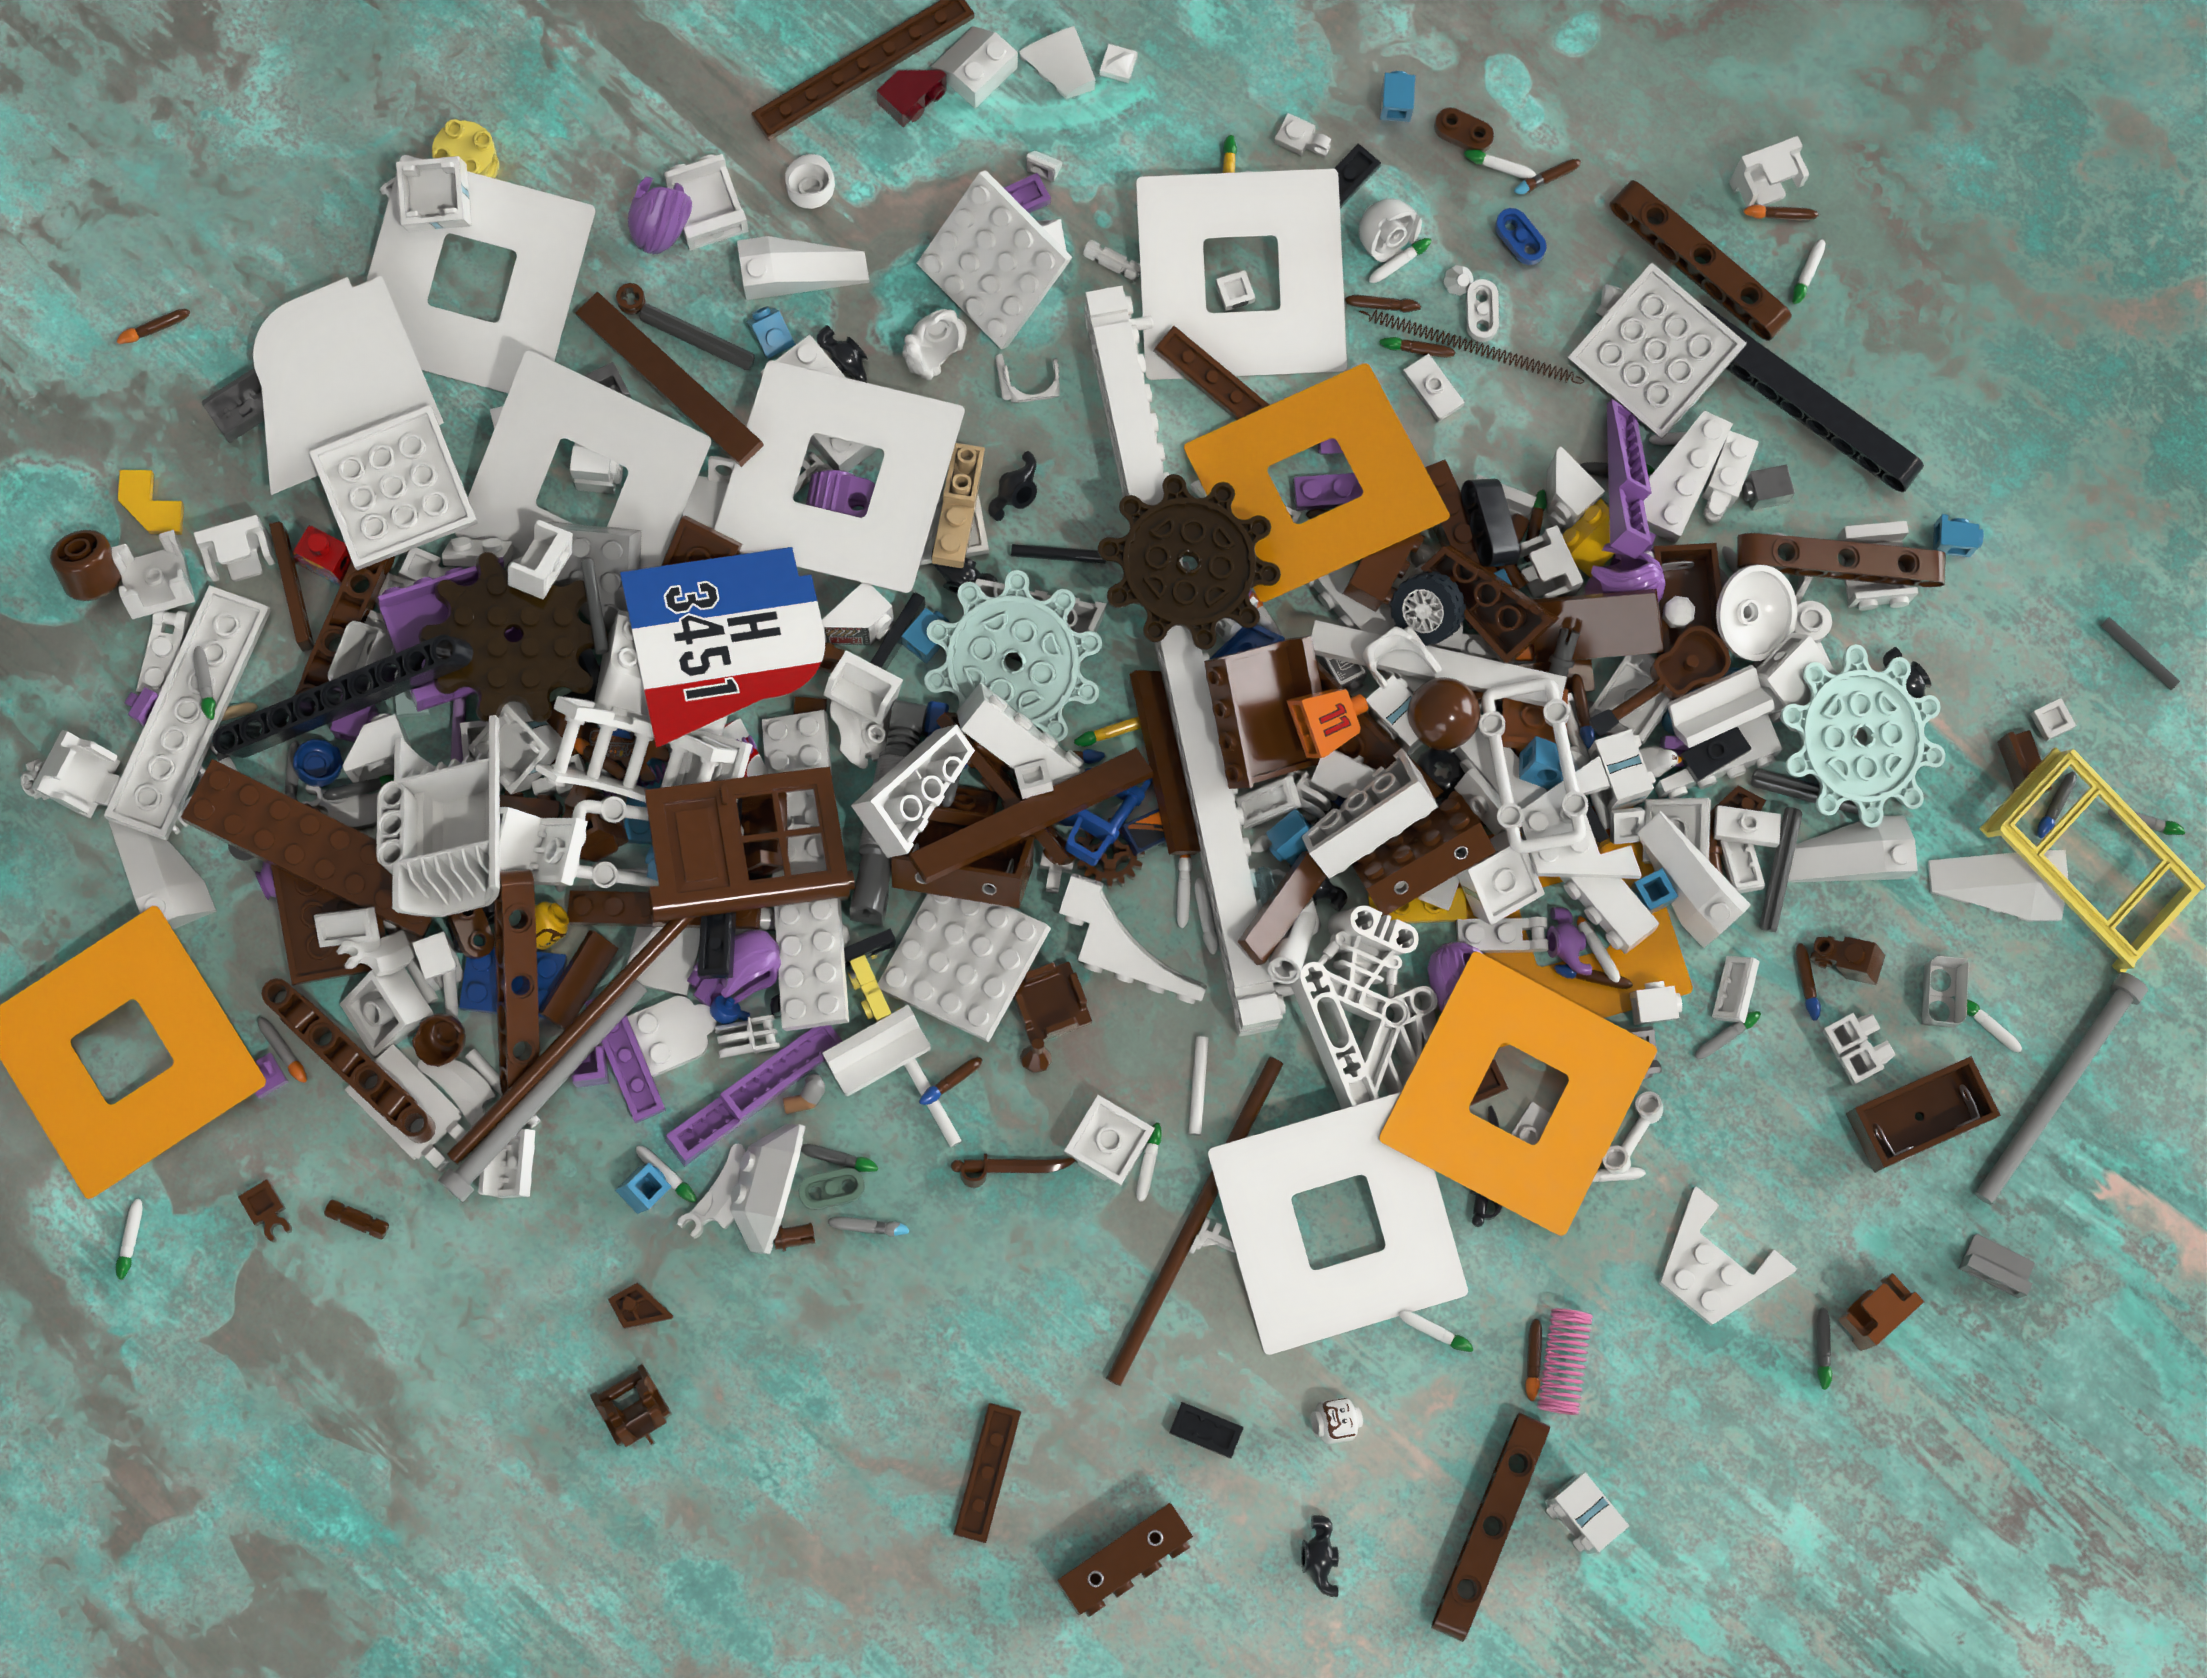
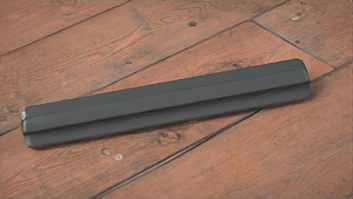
[639,304,755,370]
[1751,769,1859,815]
[1759,807,1803,932]

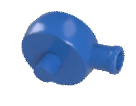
[710,995,750,1024]

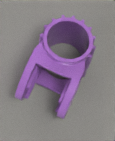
[806,470,875,518]

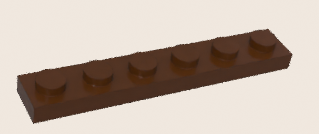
[936,712,1077,865]
[568,890,761,929]

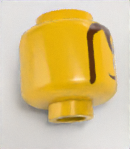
[520,901,569,950]

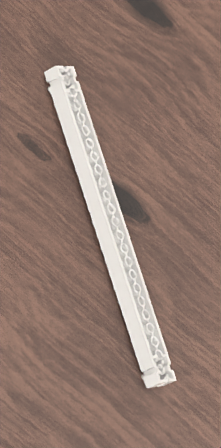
[1084,285,1294,1037]

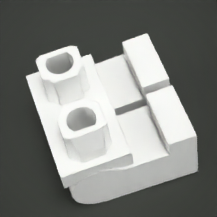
[1823,1013,1896,1085]

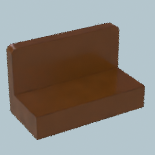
[1997,730,2052,794]

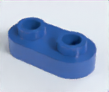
[1495,208,1547,265]

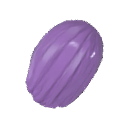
[628,177,692,254]
[1584,543,1666,602]
[693,930,781,1004]
[1427,942,1483,1013]

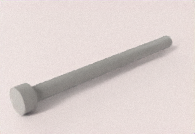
[1975,972,2148,1205]
[438,980,648,1202]

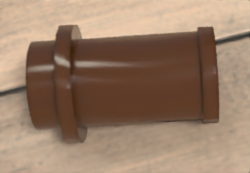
[774,1222,815,1252]

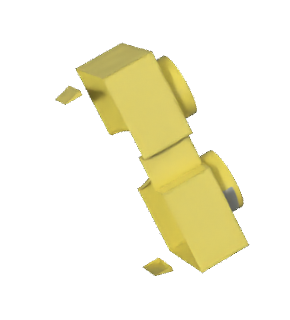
[847,955,901,1022]

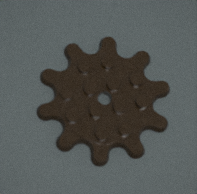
[1098,474,1281,650]
[418,552,608,722]

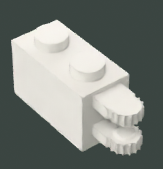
[1701,431,1759,523]

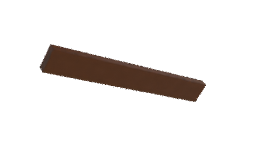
[751,0,975,141]
[575,291,764,467]
[910,747,1153,884]

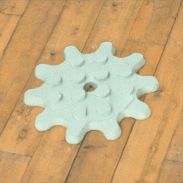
[924,570,1102,742]
[1780,644,1945,828]

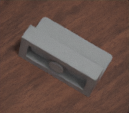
[1959,1234,2035,1298]

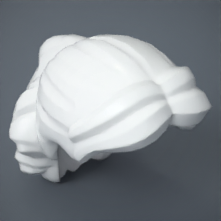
[902,309,967,381]

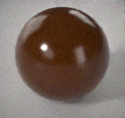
[1408,677,1480,750]

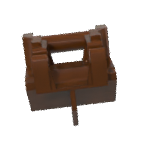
[562,784,629,863]
[590,1363,672,1447]

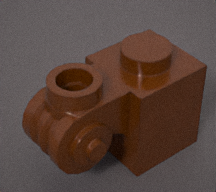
[1810,936,1886,985]

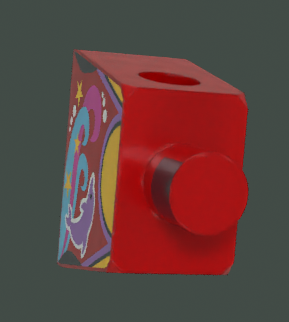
[293,525,352,586]

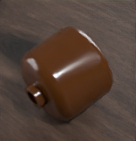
[50,530,121,601]

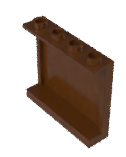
[1204,636,1322,789]

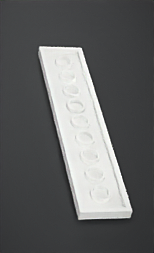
[762,710,849,1031]

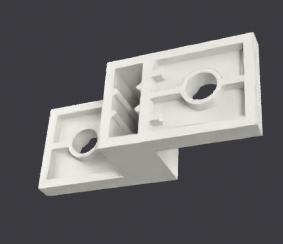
[500,807,587,886]

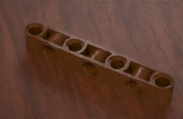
[1609,180,1792,341]
[1737,533,1946,587]
[294,556,395,711]
[494,869,540,1095]
[261,978,436,1143]
[1431,1412,1550,1642]

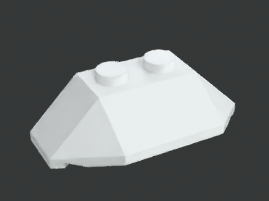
[730,1124,806,1254]

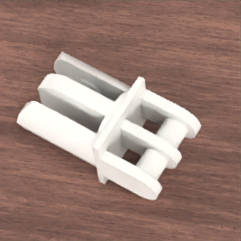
[1280,770,1338,819]
[714,1015,780,1058]

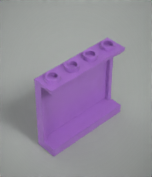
[378,557,523,712]

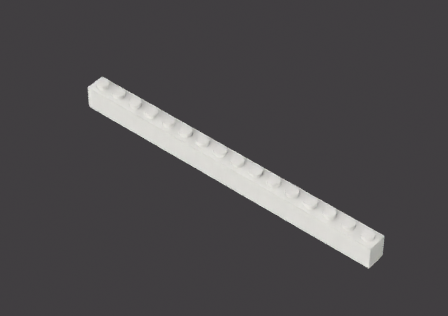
[1306,563,1659,954]

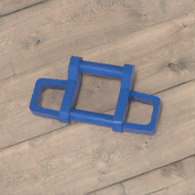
[1059,768,1153,866]

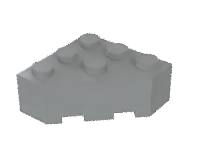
[548,522,641,630]

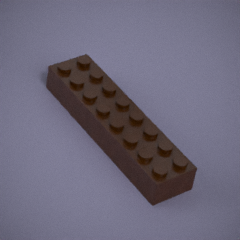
[181,759,435,939]

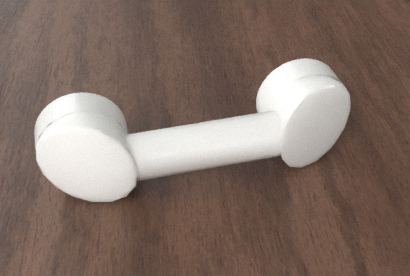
[1602,1091,1663,1174]

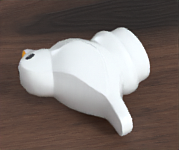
[1639,746,1682,778]

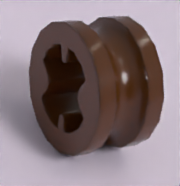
[616,283,646,315]

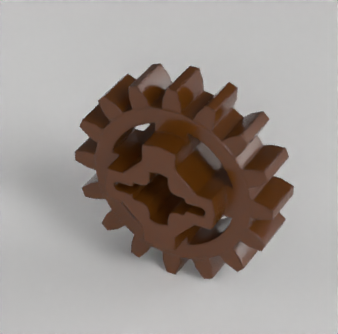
[1077,818,1145,889]

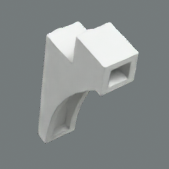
[1654,686,1784,799]
[1059,873,1207,1004]

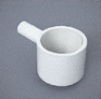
[1793,601,1832,664]

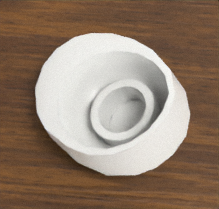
[785,154,835,209]

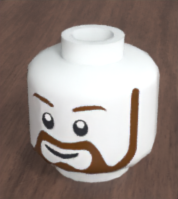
[1311,1398,1363,1444]

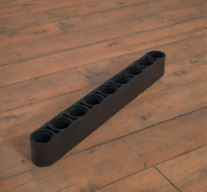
[1703,305,1924,492]
[213,634,473,758]

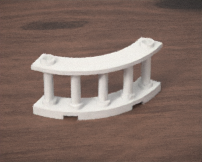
[535,696,737,803]

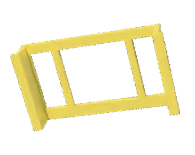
[1979,747,2206,973]

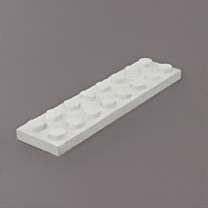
[104,585,271,841]

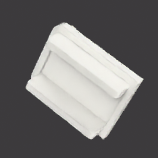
[682,456,735,529]

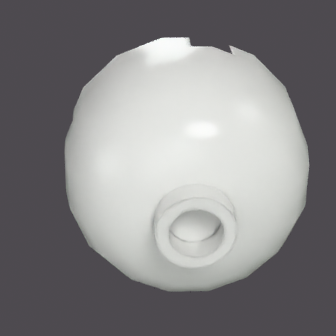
[1359,198,1422,262]

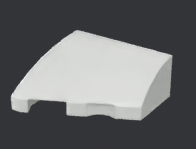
[1019,26,1096,99]

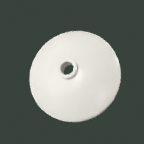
[1716,565,1797,661]

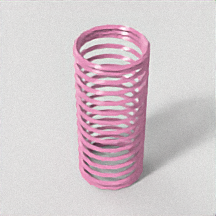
[1537,1308,1593,1415]

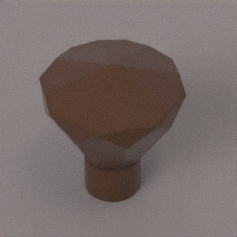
[1020,1038,1052,1073]

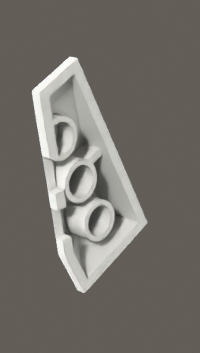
[1788,815,1918,882]
[108,820,217,929]

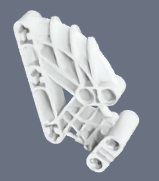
[1290,905,1438,1109]

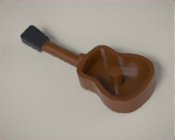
[1589,626,1731,737]

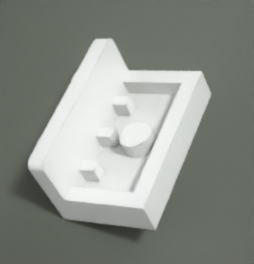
[478,1129,535,1198]

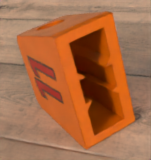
[1287,689,1368,758]

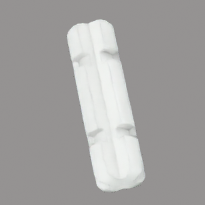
[1083,240,1141,281]

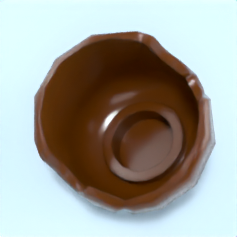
[412,1013,466,1067]

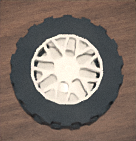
[1390,571,1466,646]

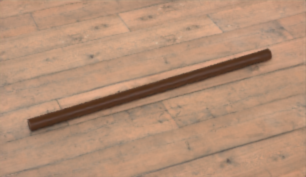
[447,917,695,1165]
[1106,1057,1284,1386]

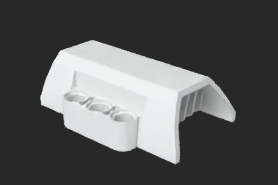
[376,715,500,917]

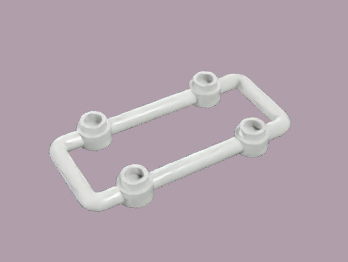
[1479,678,1588,853]
[572,796,744,888]

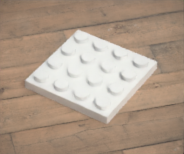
[917,170,1073,349]
[1568,262,1747,439]
[309,405,478,570]
[878,894,1051,1042]

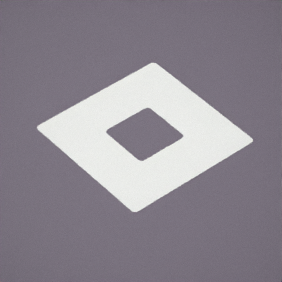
[366,155,596,393]
[1136,169,1347,380]
[455,350,712,586]
[714,360,965,593]
[1208,1092,1468,1355]

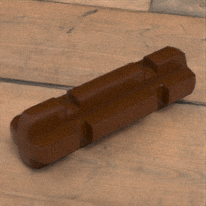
[324,1200,389,1239]

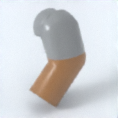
[783,1074,825,1114]

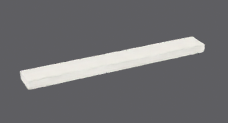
[1311,620,1567,707]

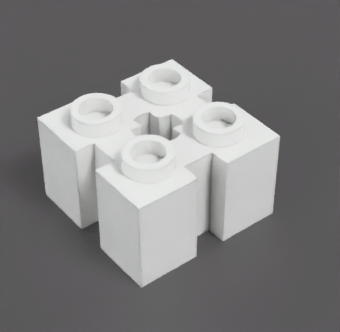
[570,443,623,494]

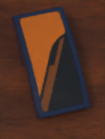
[1120,808,1166,856]

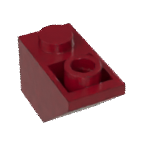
[876,70,947,128]

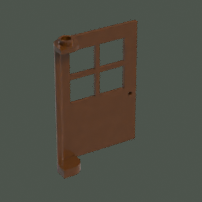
[644,766,855,926]

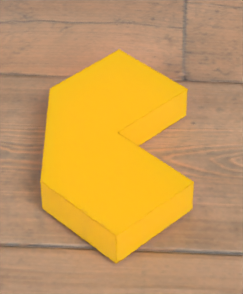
[118,470,184,535]

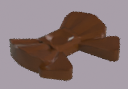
[622,739,670,782]

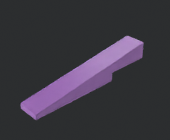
[1607,399,1652,559]
[665,1025,842,1167]

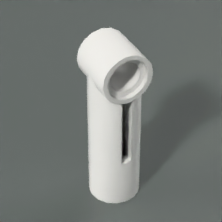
[1268,898,1321,984]

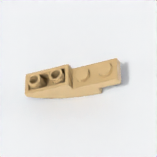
[932,443,985,568]

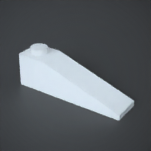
[737,236,869,301]
[1637,811,1751,948]
[1928,850,2068,922]

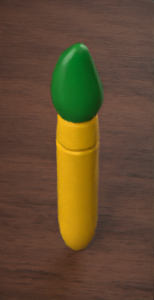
[1223,135,1237,173]
[1074,717,1141,747]

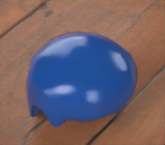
[293,739,344,787]

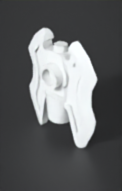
[830,699,893,769]

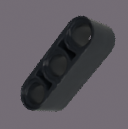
[1461,478,1520,567]

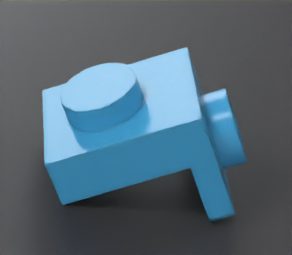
[746,306,795,359]

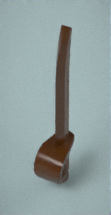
[951,1153,1076,1188]

